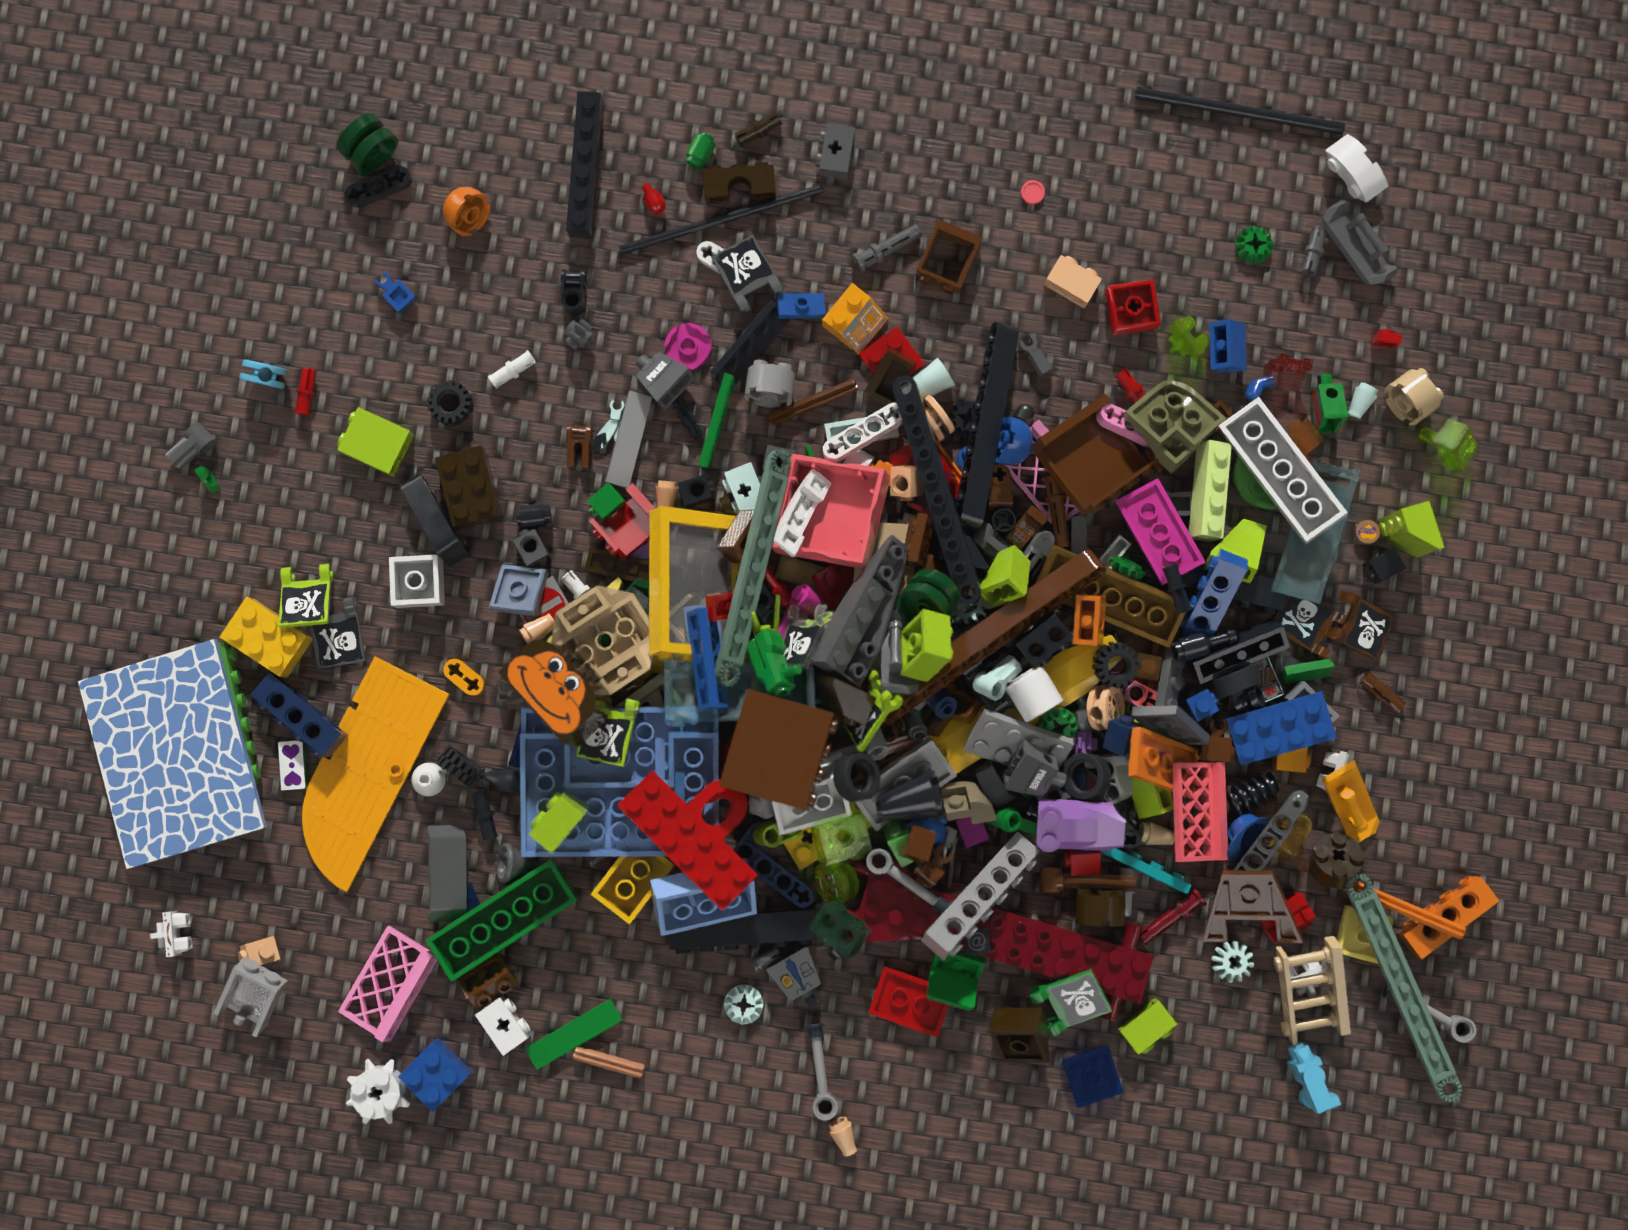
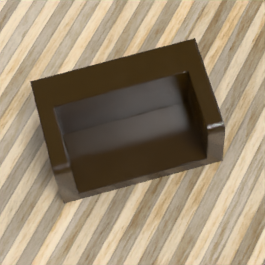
[864,347,915,405]

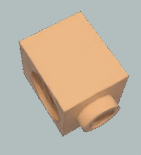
[890,465,924,501]

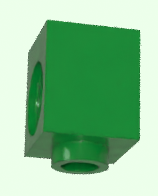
[587,482,626,521]

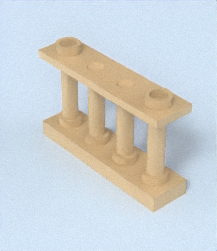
[1273,936,1351,1045]

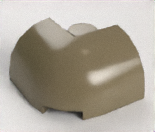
[940,781,996,824]

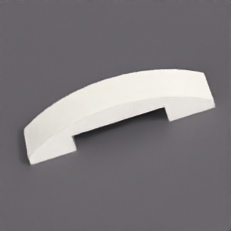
[774,468,832,557]

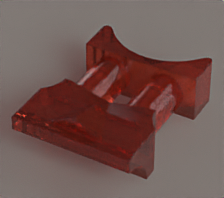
[1264,353,1314,377]

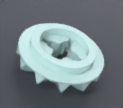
[724,985,763,1025]

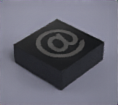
[964,927,991,955]

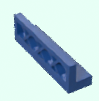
[686,608,728,711]

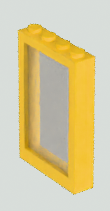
[649,506,748,663]

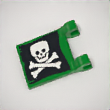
[1030,969,1112,1036]

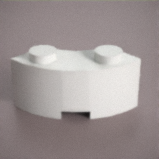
[1325,134,1388,203]

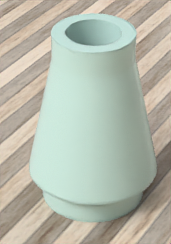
[1348,382,1378,420]

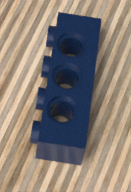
[250,672,348,758]

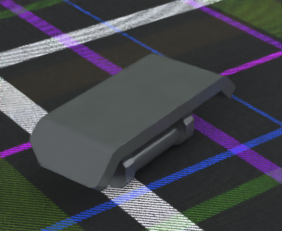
[1323,199,1397,285]
[881,608,919,694]
[426,825,467,922]

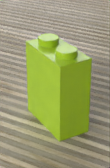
[337,407,414,477]

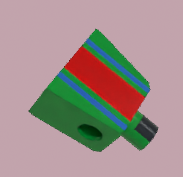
[1310,374,1348,434]

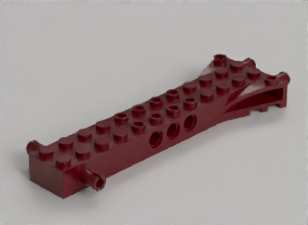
[831,846,1154,1022]

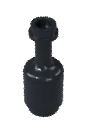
[1171,628,1237,662]

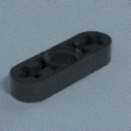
[345,166,412,208]

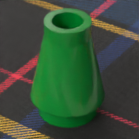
[986,808,1021,832]

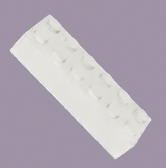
[1219,397,1347,545]

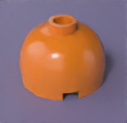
[443,187,490,236]

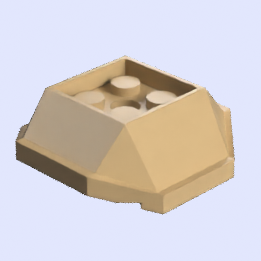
[551,586,654,695]

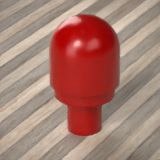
[641,183,666,215]

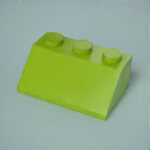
[1379,501,1444,558]

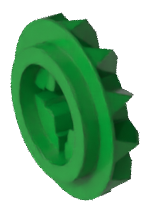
[1235,226,1274,264]
[1108,555,1145,580]
[1038,707,1078,738]

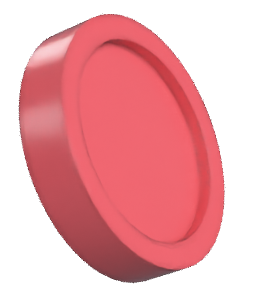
[1021,180,1045,205]

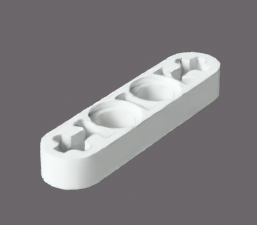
[823,403,903,463]

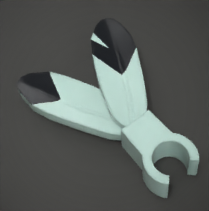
[593,400,625,451]

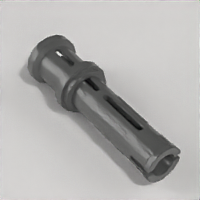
[852,224,922,273]

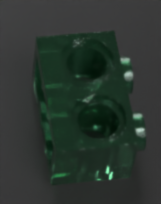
[809,901,872,958]

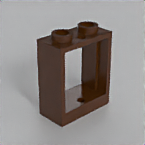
[916,219,983,295]

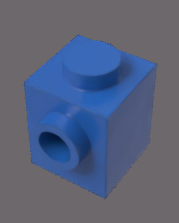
[1181,689,1219,722]

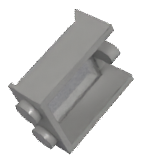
[213,957,288,1037]

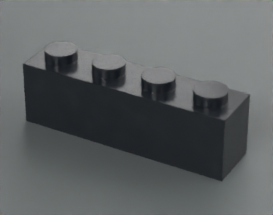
[1187,618,1290,684]

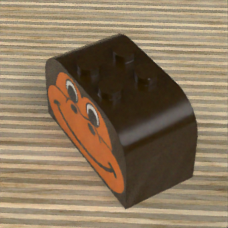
[498,640,612,747]

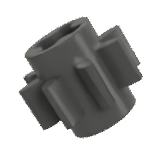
[564,319,594,350]

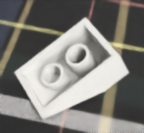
[772,761,852,835]

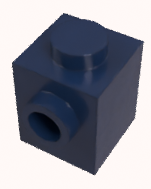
[1103,715,1143,756]

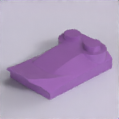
[1036,798,1125,852]

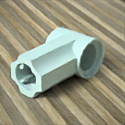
[973,655,1022,700]

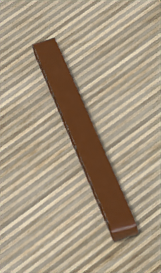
[880,549,1106,723]

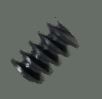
[1226,771,1280,816]

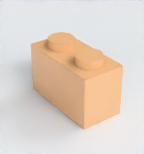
[1044,255,1102,308]

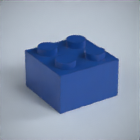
[398,1037,473,1112]

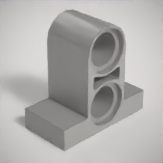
[1084,753,1133,804]

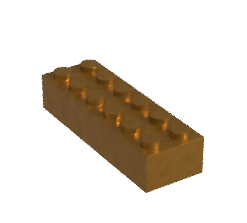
[1035,544,1186,648]

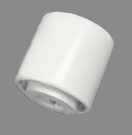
[1006,666,1063,723]

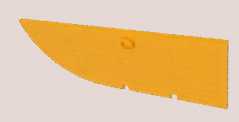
[302,656,450,893]

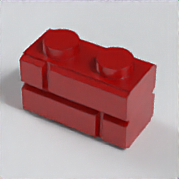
[1257,891,1316,944]

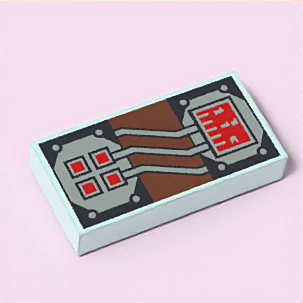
[1244,657,1284,702]

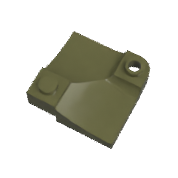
[1123,380,1226,474]

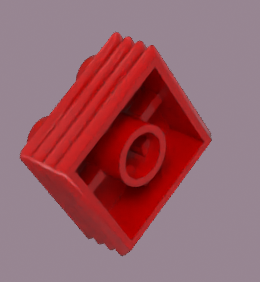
[1105,279,1161,335]

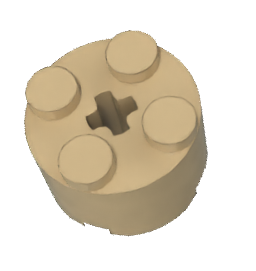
[1384,368,1444,425]

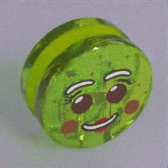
[814,857,859,906]

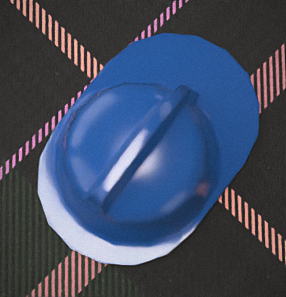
[1227,813,1271,861]

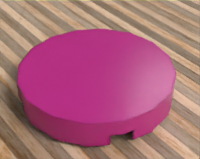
[665,323,712,370]

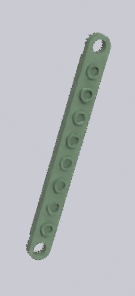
[715,450,792,687]
[1345,873,1462,1102]

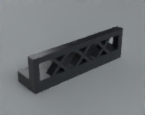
[710,300,790,386]

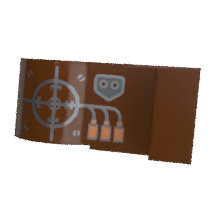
[1004,505,1049,550]

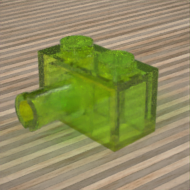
[1419,418,1479,472]

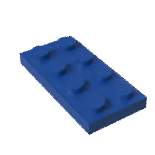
[1226,691,1337,765]

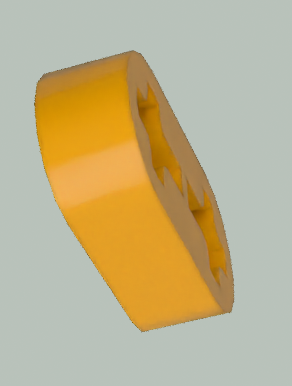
[443,659,486,696]

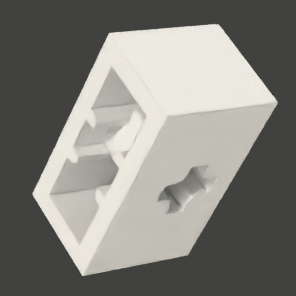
[475,995,531,1056]

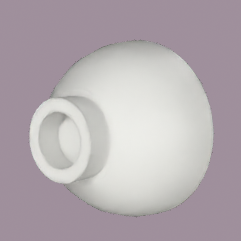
[411,763,446,796]

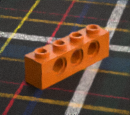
[1397,875,1499,959]

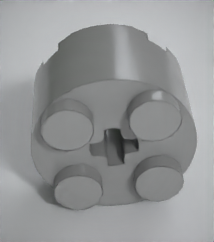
[744,360,795,408]

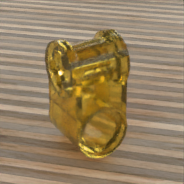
[1269,814,1312,861]

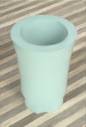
[900,358,955,402]

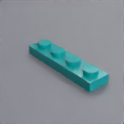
[1100,847,1191,894]

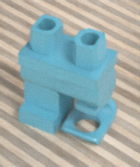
[1286,1042,1341,1114]

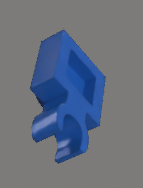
[375,271,417,314]

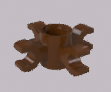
[903,845,954,900]

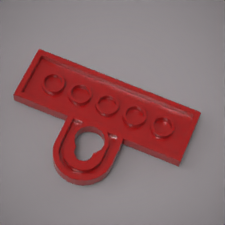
[617,770,758,912]

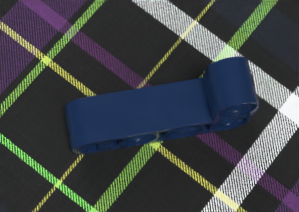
[734,821,814,908]

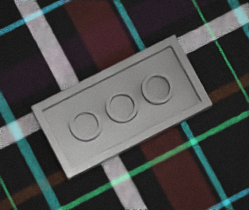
[963,709,1074,769]
[855,736,957,831]

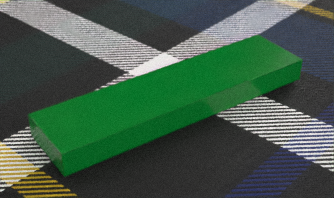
[698,373,736,469]
[525,998,623,1070]

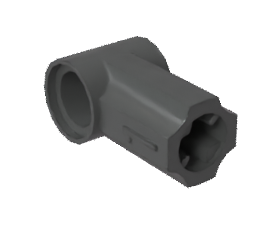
[165,422,216,470]
[970,522,1011,560]

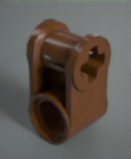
[987,464,1013,511]

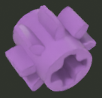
[1071,731,1098,755]

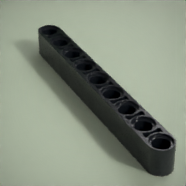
[956,321,1019,530]

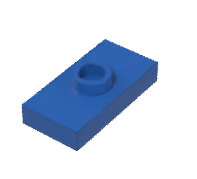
[776,293,826,319]

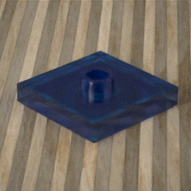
[1061,1045,1124,1108]

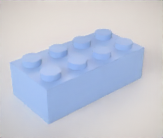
[650,858,757,936]

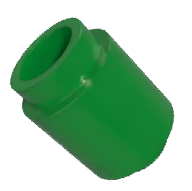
[685,132,716,170]

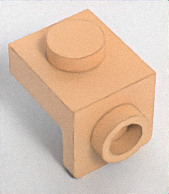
[238,936,280,965]

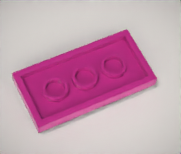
[1115,478,1205,586]

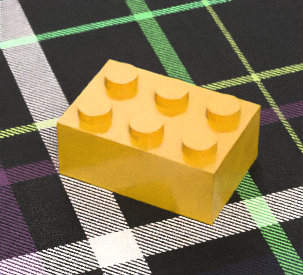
[219,597,313,678]
[591,856,676,924]

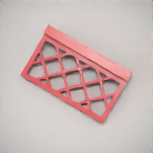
[1172,762,1228,862]

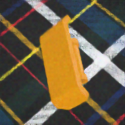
[1322,760,1380,844]

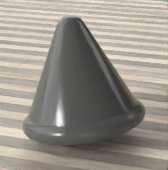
[497,843,539,884]

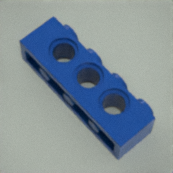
[1178,548,1248,638]

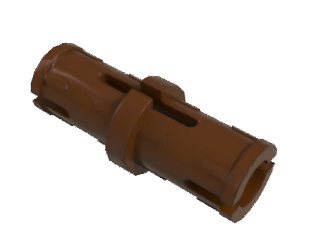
[1359,671,1406,715]

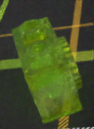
[811,811,873,867]

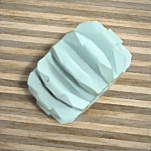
[1211,940,1254,983]

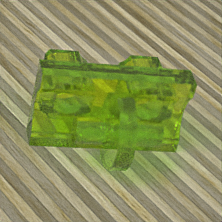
[1168,315,1210,360]

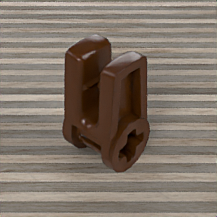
[566,423,593,469]

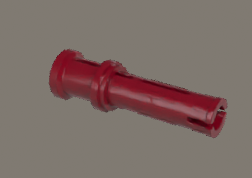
[1139,887,1207,946]

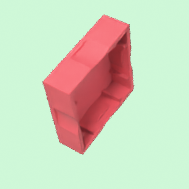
[771,454,890,569]

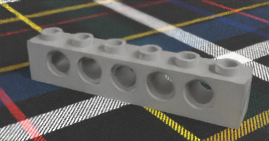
[921,831,1040,960]

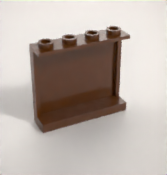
[1031,394,1159,516]
[719,689,838,811]

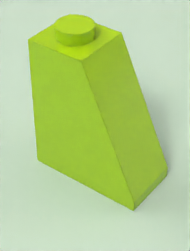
[1204,519,1267,583]
[980,545,1031,608]

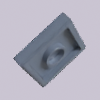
[489,564,548,616]

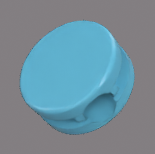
[239,359,288,389]

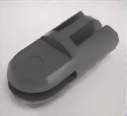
[1022,530,1056,582]

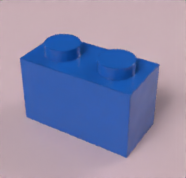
[1209,319,1247,374]

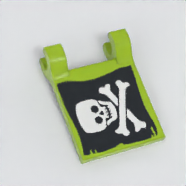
[278,564,334,628]
[844,670,903,752]
[576,699,640,767]

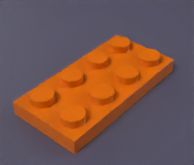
[1128,727,1199,798]

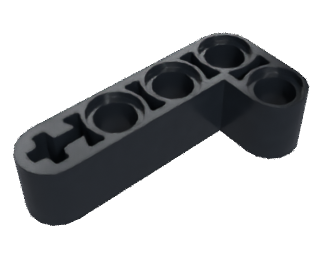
[400,473,470,567]

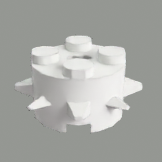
[346,1059,410,1124]

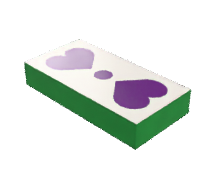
[278,740,307,790]

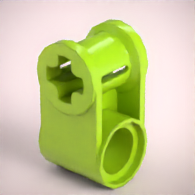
[753,817,803,848]

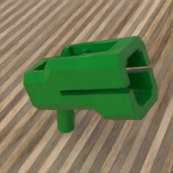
[746,628,802,698]

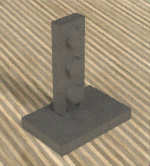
[1131,646,1210,745]

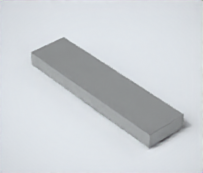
[605,390,652,489]

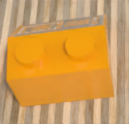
[822,283,889,355]

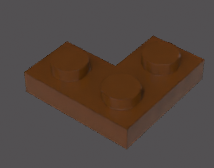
[921,692,983,738]

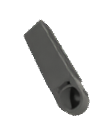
[1234,790,1309,871]

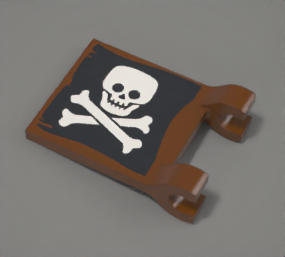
[1274,586,1347,660]
[1323,591,1394,660]

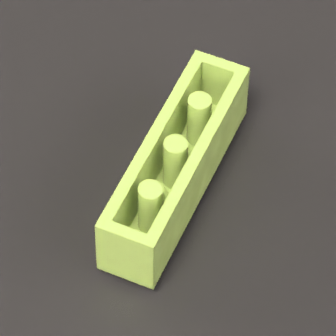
[1189,440,1232,542]

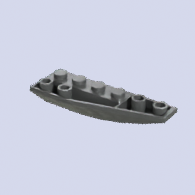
[809,535,907,688]

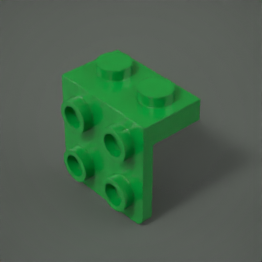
[926,950,986,1011]

